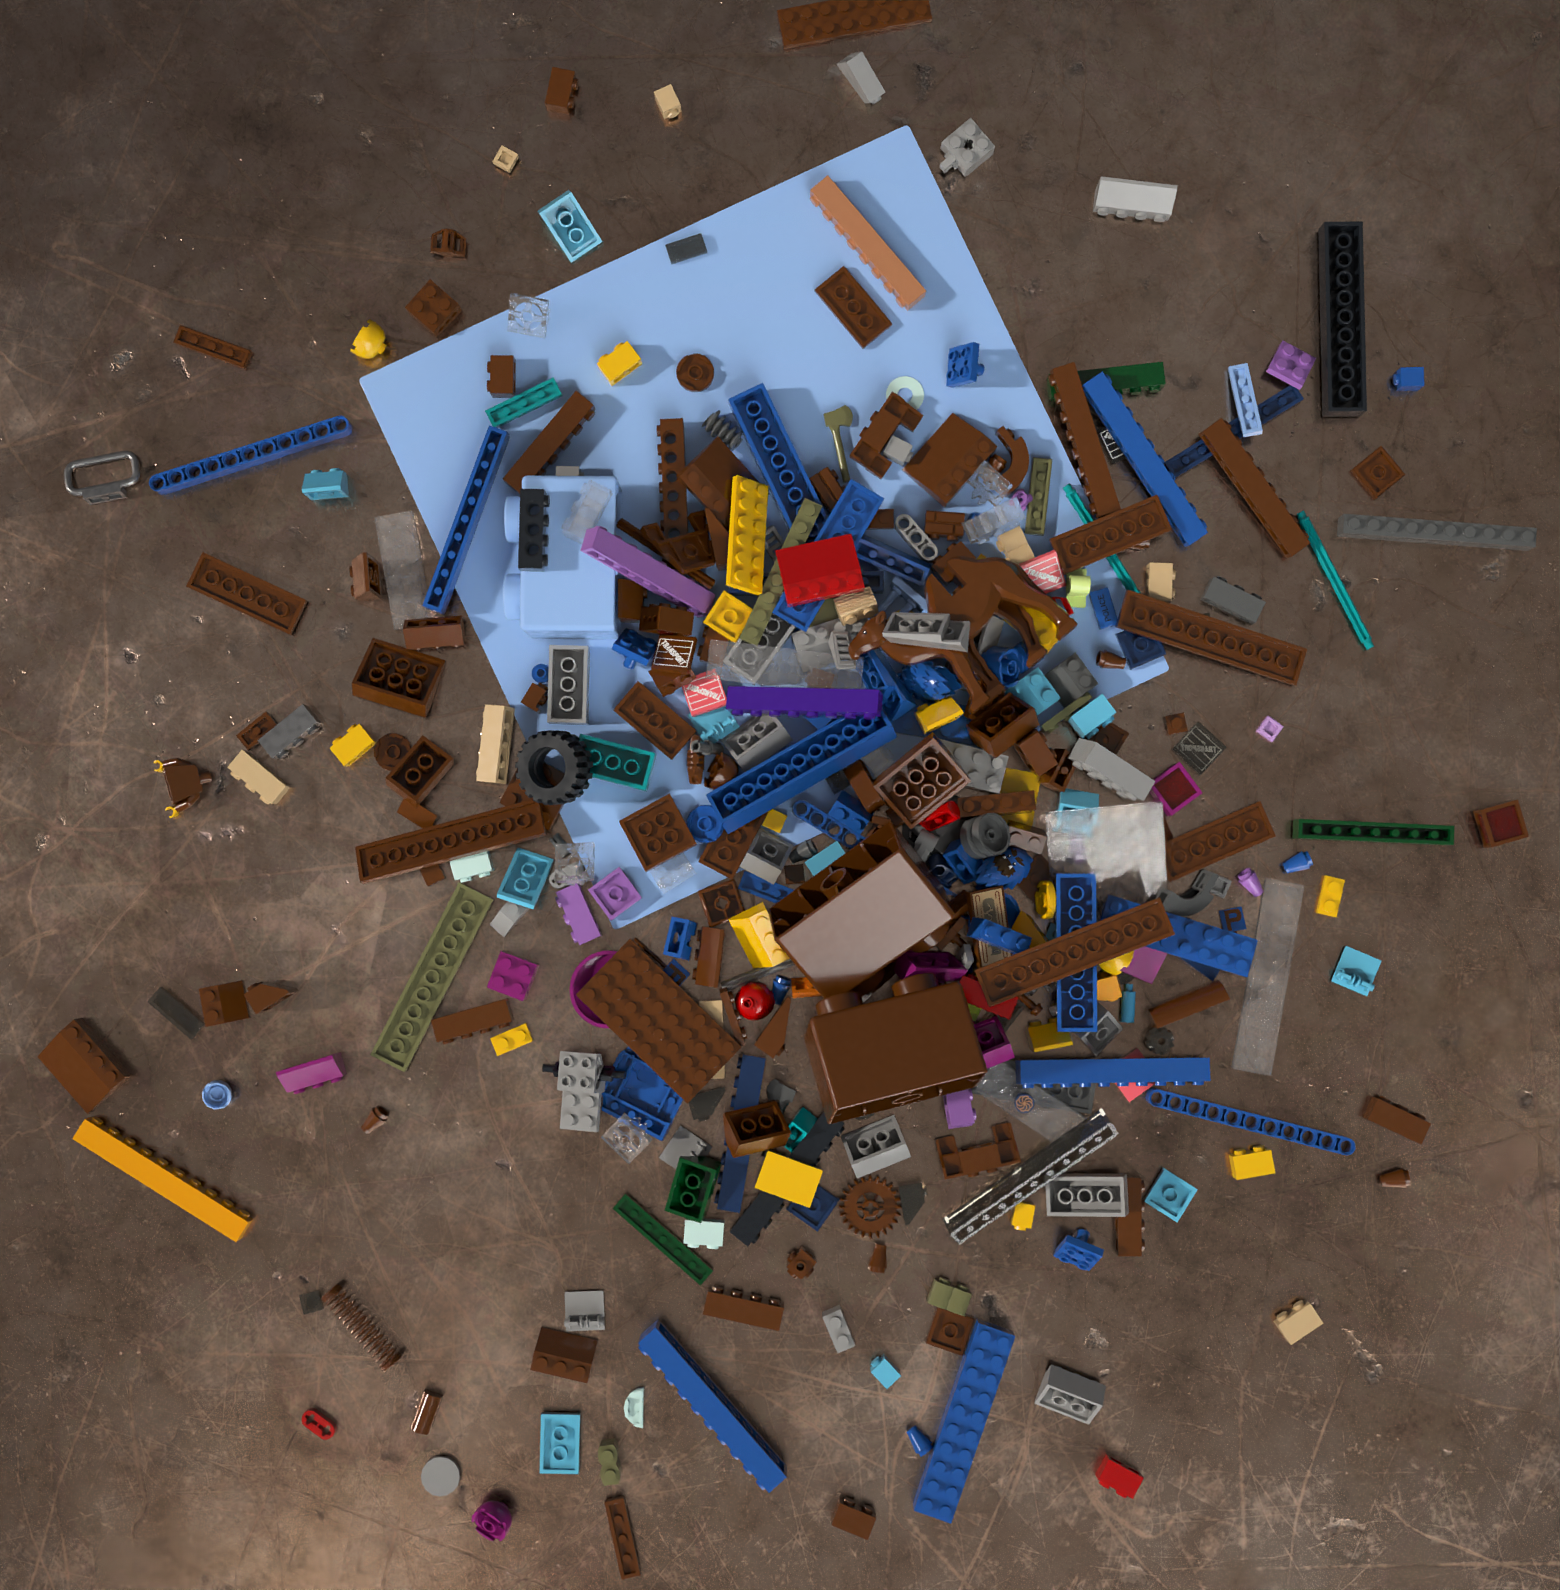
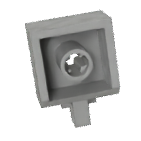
[939,118,995,177]

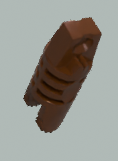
[687,734,704,785]

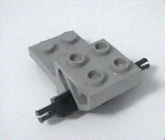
[542,1051,627,1132]

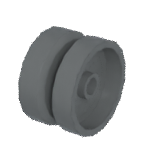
[960,813,1010,859]

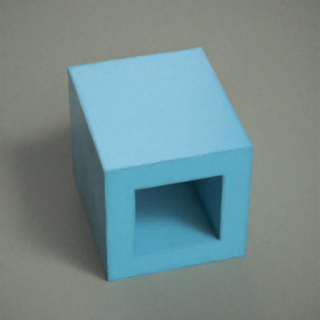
[870,1355,901,1389]

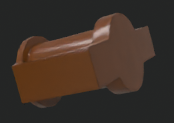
[430,228,466,258]

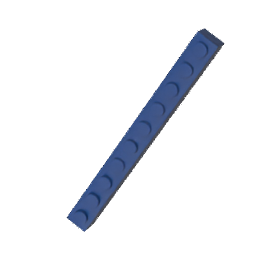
[1082,371,1208,547]
[422,425,510,615]
[1015,1057,1211,1088]

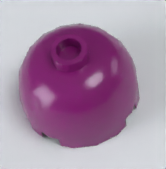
[472,1500,512,1541]

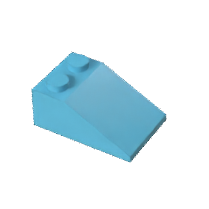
[538,190,603,263]

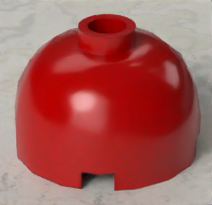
[735,981,775,1021]

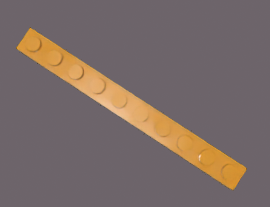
[72,1116,253,1242]

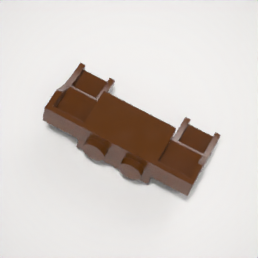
[850,391,924,479]
[935,1122,1021,1180]

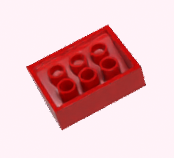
[775,534,865,608]

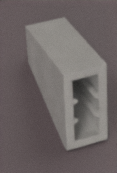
[837,51,885,104]

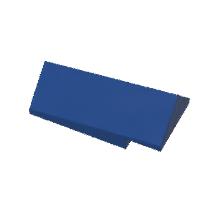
[855,648,917,721]

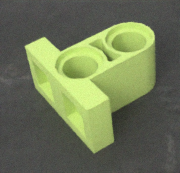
[1066,569,1091,608]

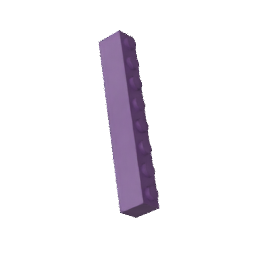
[580,526,716,618]

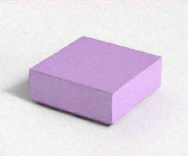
[1256,715,1284,742]

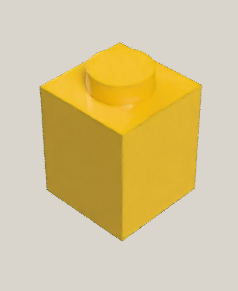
[1010,1199,1035,1231]

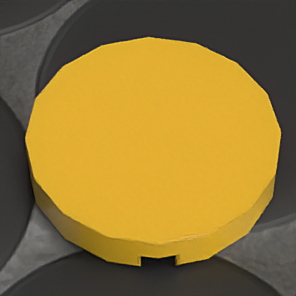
[1035,881,1056,919]

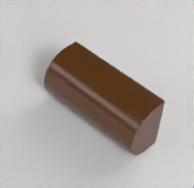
[411,1389,443,1435]

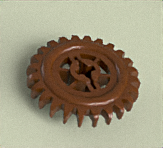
[838,1174,902,1239]

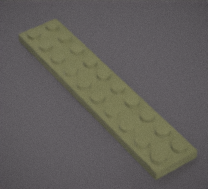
[370,882,494,1072]

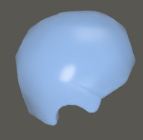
[202,1080,232,1110]

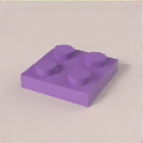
[1266,340,1316,390]
[588,867,642,921]

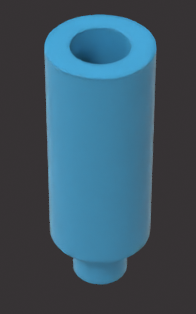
[1120,984,1136,1023]

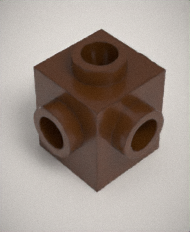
[786,1246,817,1280]

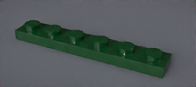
[613,1193,713,1286]

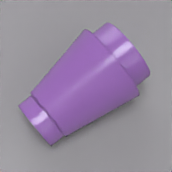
[1237,868,1264,897]

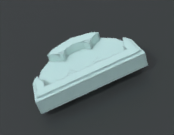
[624,1387,644,1428]

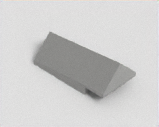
[882,612,970,652]

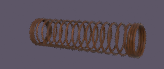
[320,1282,403,1372]

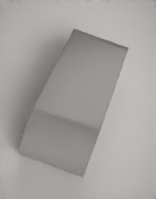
[895,514,938,563]

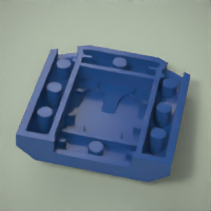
[602,1047,684,1141]

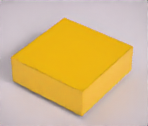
[762,809,787,833]

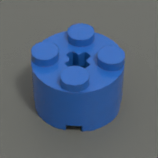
[981,646,1024,687]

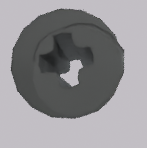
[702,410,743,451]

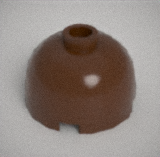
[704,752,739,790]

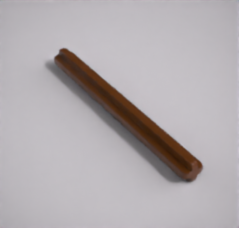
[616,518,715,589]

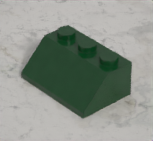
[664,1156,722,1223]

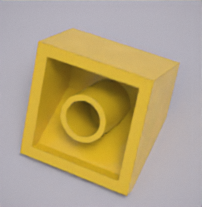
[1025,1017,1073,1052]

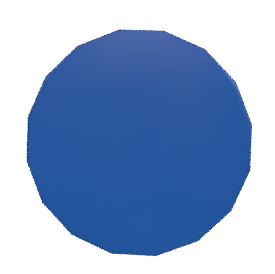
[686,805,724,843]

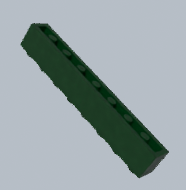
[1293,819,1455,846]

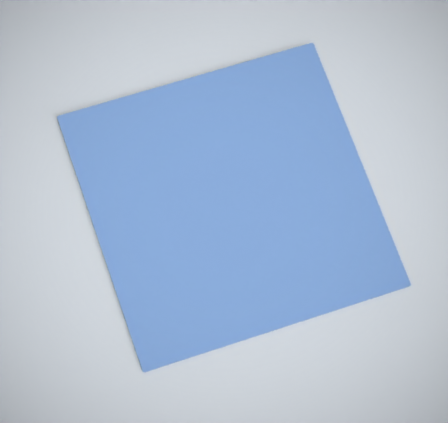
[359,125,1169,929]

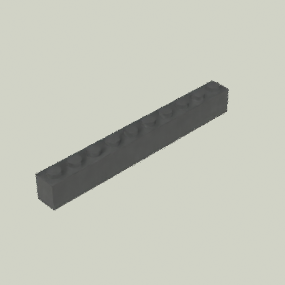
[1337,514,1537,551]

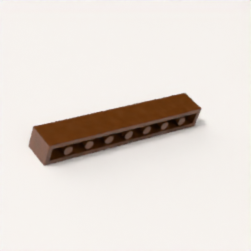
[1048,362,1121,518]
[1198,418,1310,558]

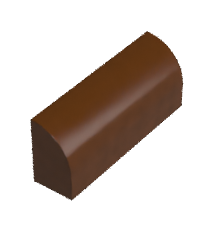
[1145,980,1230,1029]

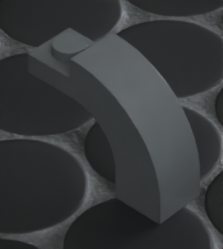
[1155,869,1219,916]

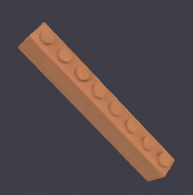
[810,175,926,311]

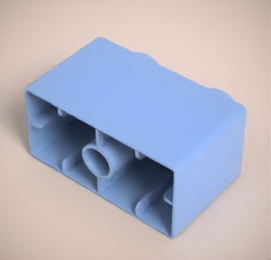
[503,475,622,639]

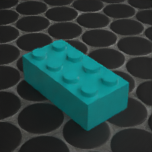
[579,734,657,792]

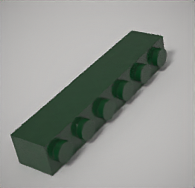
[1047,362,1166,403]

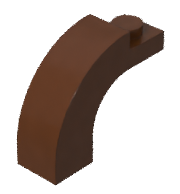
[994,426,1029,497]

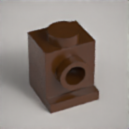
[521,682,548,713]

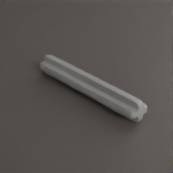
[721,959,794,991]

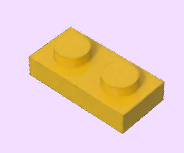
[1316,875,1345,918]
[490,1023,534,1056]

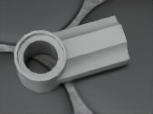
[913,829,939,862]

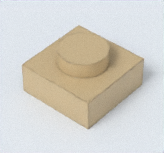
[492,146,519,173]

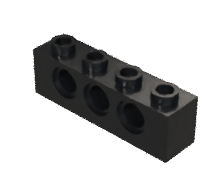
[518,489,550,572]

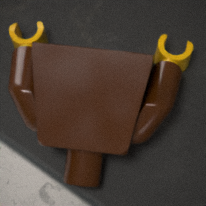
[154,758,212,818]

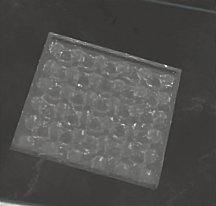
[1045,801,1168,924]

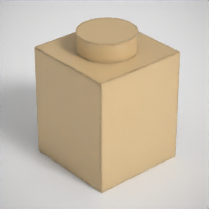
[654,84,681,119]

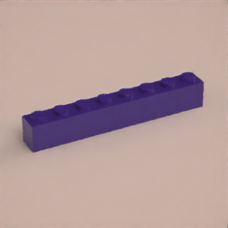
[726,686,883,720]

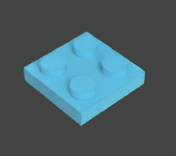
[1143,1168,1198,1222]

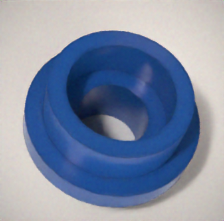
[532,664,549,683]

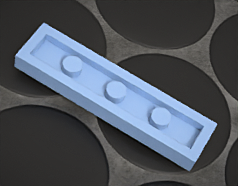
[1228,363,1263,437]

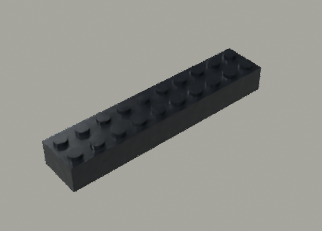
[1318,221,1367,417]

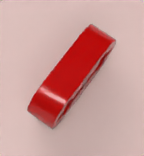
[302,1408,337,1440]

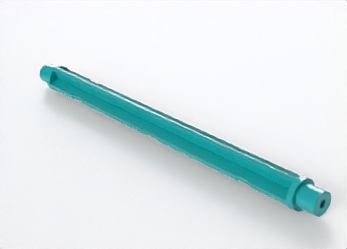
[1063,484,1142,594]
[1296,510,1374,650]

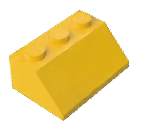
[728,902,790,969]

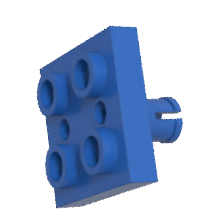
[946,342,985,388]
[612,628,657,669]
[1054,1229,1104,1271]

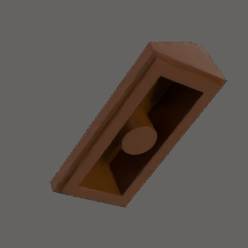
[397,798,440,828]

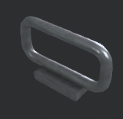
[64,451,140,505]

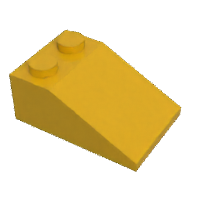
[914,696,964,735]

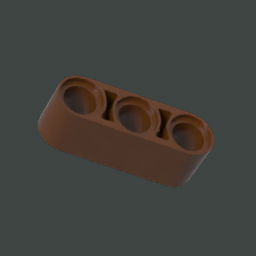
[843,759,887,814]

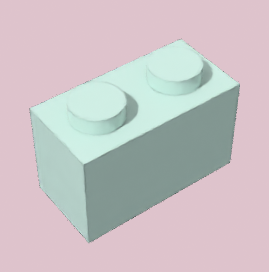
[449,851,494,883]
[683,1218,725,1249]

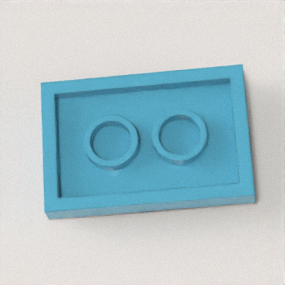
[497,847,554,909]
[539,1412,581,1474]

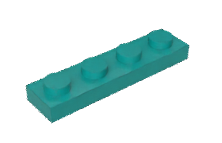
[485,377,563,428]

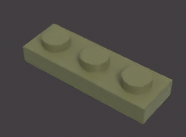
[1039,692,1092,733]

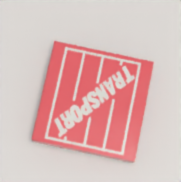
[1019,550,1067,594]
[682,668,727,717]

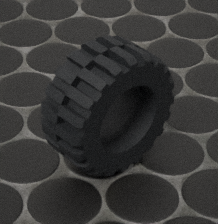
[515,730,593,805]

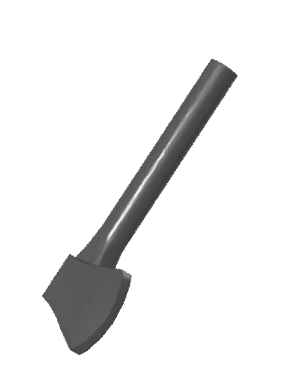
[762,1078,796,1157]

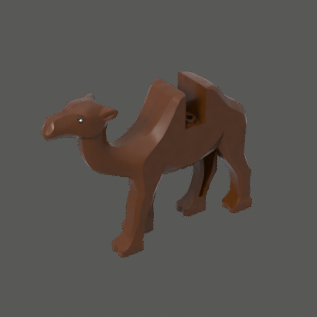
[848,556,1078,715]

